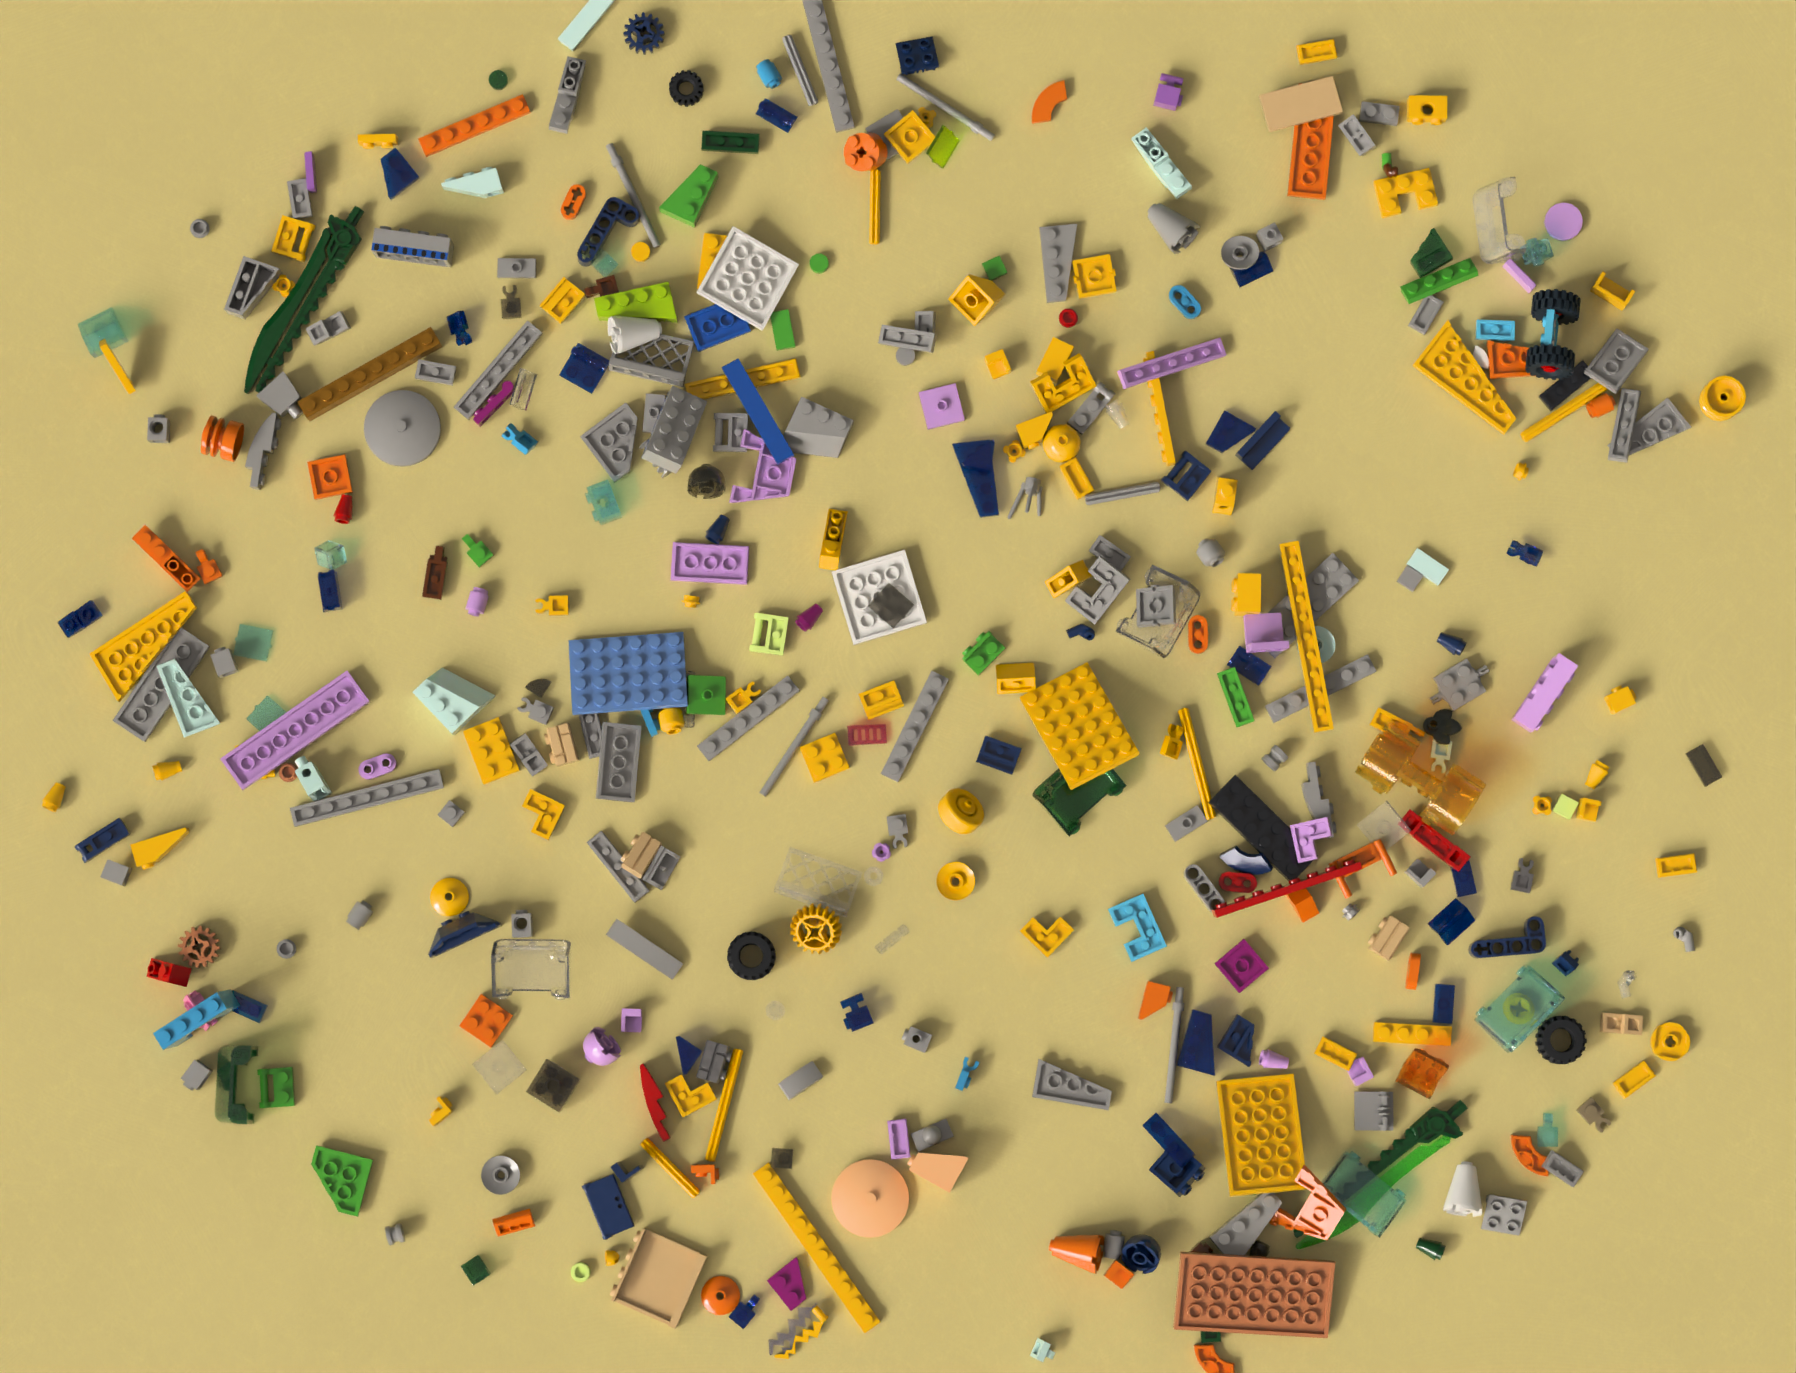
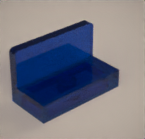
[1428,898,1475,945]

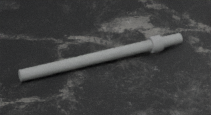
[896,73,995,141]
[606,143,661,248]
[759,697,829,797]
[1164,987,1184,1103]

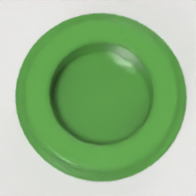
[810,254,829,274]

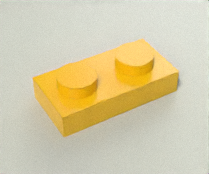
[358,134,398,149]

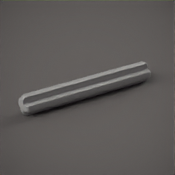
[782,35,818,106]
[1085,482,1160,505]

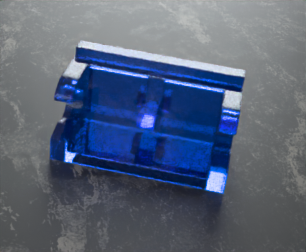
[318,569,343,612]
[1227,646,1272,686]

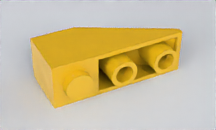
[819,509,848,570]

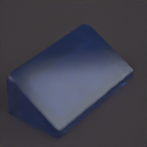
[1230,251,1273,288]

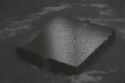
[868,583,914,628]

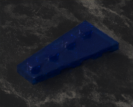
[952,440,999,518]

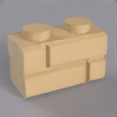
[544,723,579,767]
[621,832,662,879]
[1368,915,1410,961]

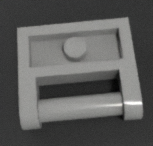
[713,413,748,452]

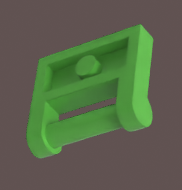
[257,1067,295,1108]

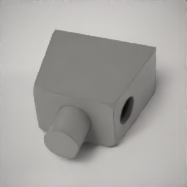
[256,372,303,419]

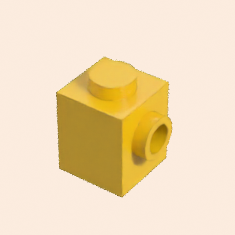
[1604,685,1636,715]

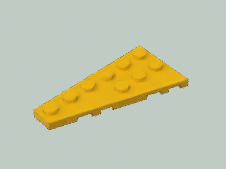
[90,591,197,702]

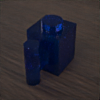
[840,993,874,1032]

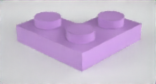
[1290,817,1333,863]

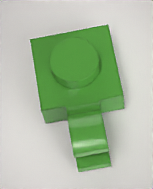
[462,534,494,568]

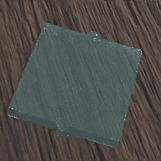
[233,624,273,662]
[247,695,286,731]

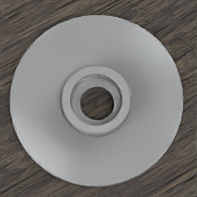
[1221,236,1259,270]
[481,1156,520,1195]

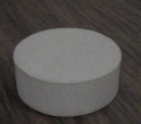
[896,348,915,366]

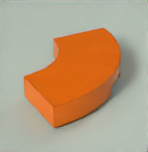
[1032,80,1067,124]
[1511,1135,1549,1176]
[1194,1344,1235,1373]

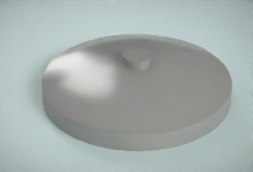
[364,390,441,467]

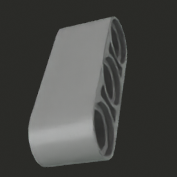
[1184,864,1225,913]

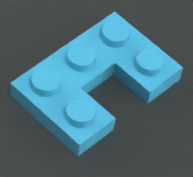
[1108,894,1167,962]

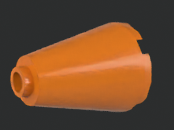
[1049,1235,1104,1274]

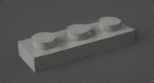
[878,325,937,353]

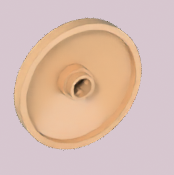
[831,1159,909,1237]

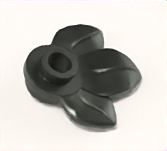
[1423,709,1462,745]

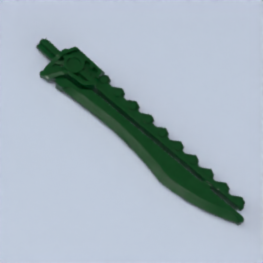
[244,206,364,394]

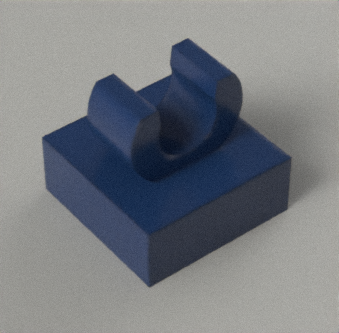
[1552,950,1579,976]

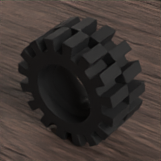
[669,70,704,107]

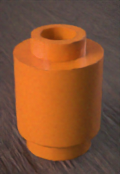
[1586,393,1616,418]

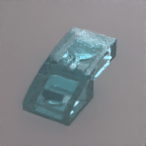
[582,238,619,277]

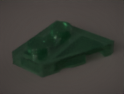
[1410,228,1453,278]

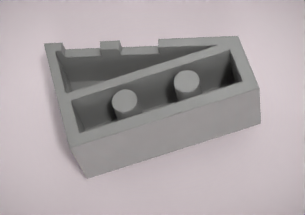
[224,256,283,320]

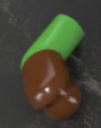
[1382,153,1398,178]

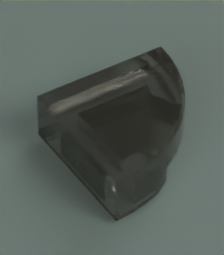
[525,679,551,698]

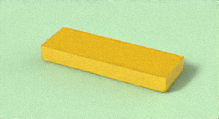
[99,338,136,394]

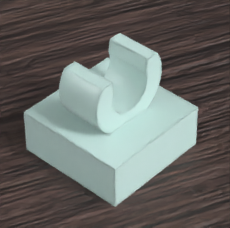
[1030,1338,1056,1362]

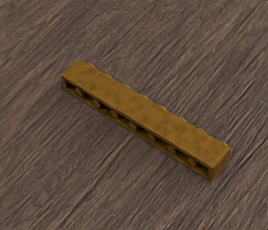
[297,327,442,421]

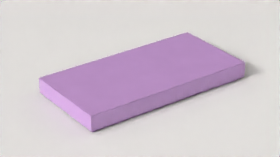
[671,542,749,585]

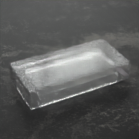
[509,368,537,411]

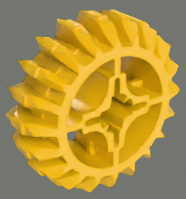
[790,903,842,955]

